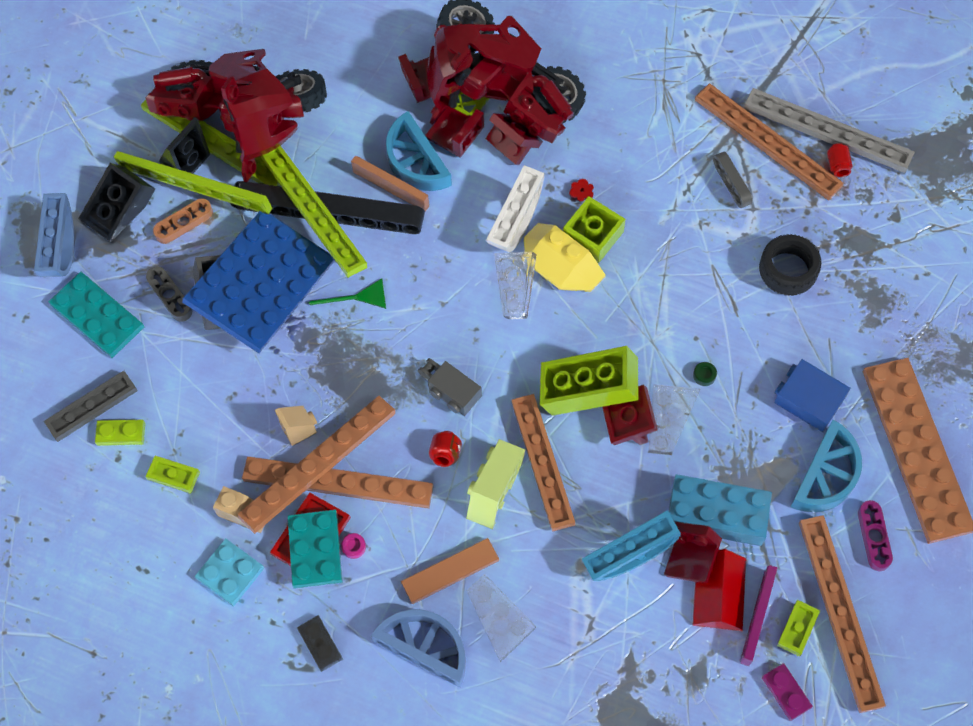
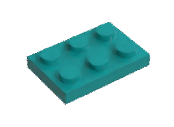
[288,510,343,588]

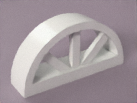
[486,165,544,252]

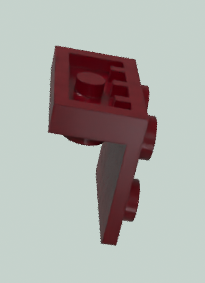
[398,54,431,103]
[426,107,484,158]
[664,521,722,583]

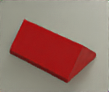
[692,549,746,631]

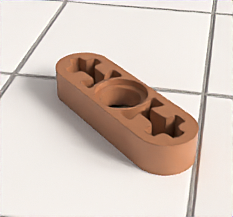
[153,199,213,244]

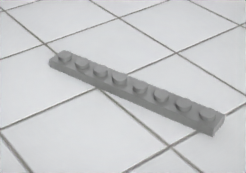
[744,88,915,173]

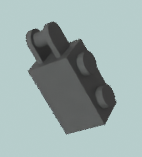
[418,358,482,416]

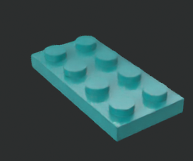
[48,272,145,358]

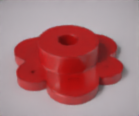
[569,179,594,202]

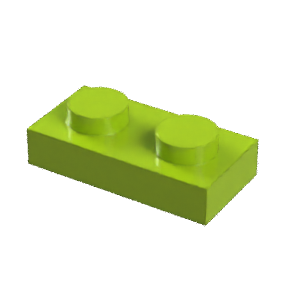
[95,420,145,446]
[145,456,200,493]
[777,600,820,657]

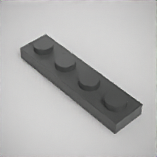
[44,371,138,442]

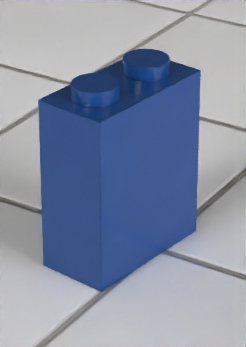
[774,359,851,432]

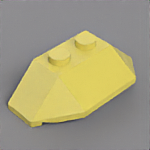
[524,223,606,292]

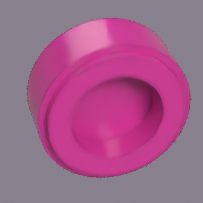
[341,533,366,559]

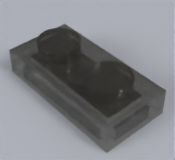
[297,615,343,672]

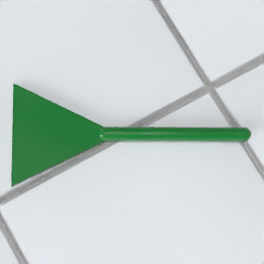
[308,279,386,309]

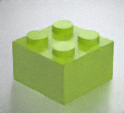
[563,196,626,264]

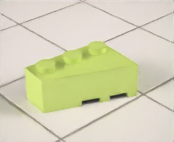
[466,439,525,530]

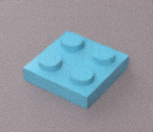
[194,538,264,607]

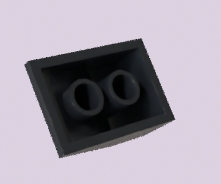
[159,117,211,174]
[78,163,155,242]

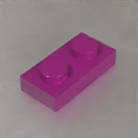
[762,663,813,721]

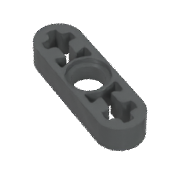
[713,151,752,208]
[146,266,192,322]

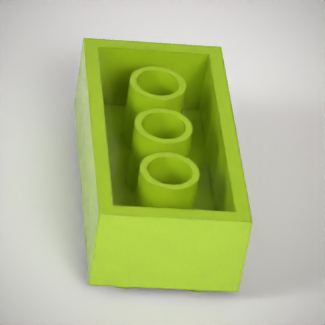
[540,346,638,416]

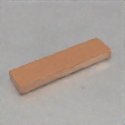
[351,156,429,212]
[401,538,499,605]

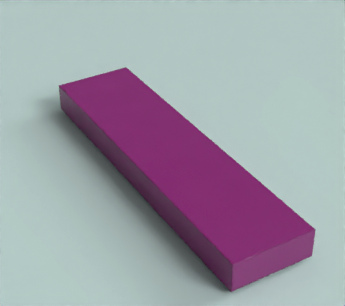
[740,565,778,666]

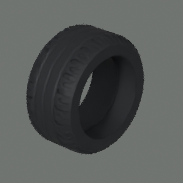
[759,234,822,296]

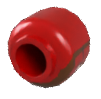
[429,431,462,467]

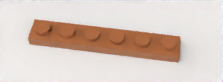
[511,394,575,532]

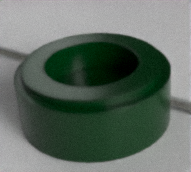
[693,362,717,386]

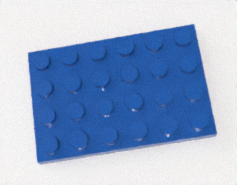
[182,211,334,353]

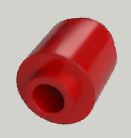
[827,143,853,178]

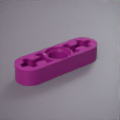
[858,500,893,571]

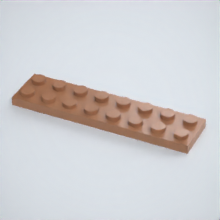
[862,358,973,544]

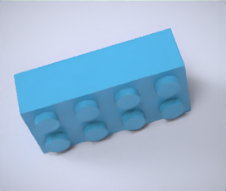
[669,474,772,546]

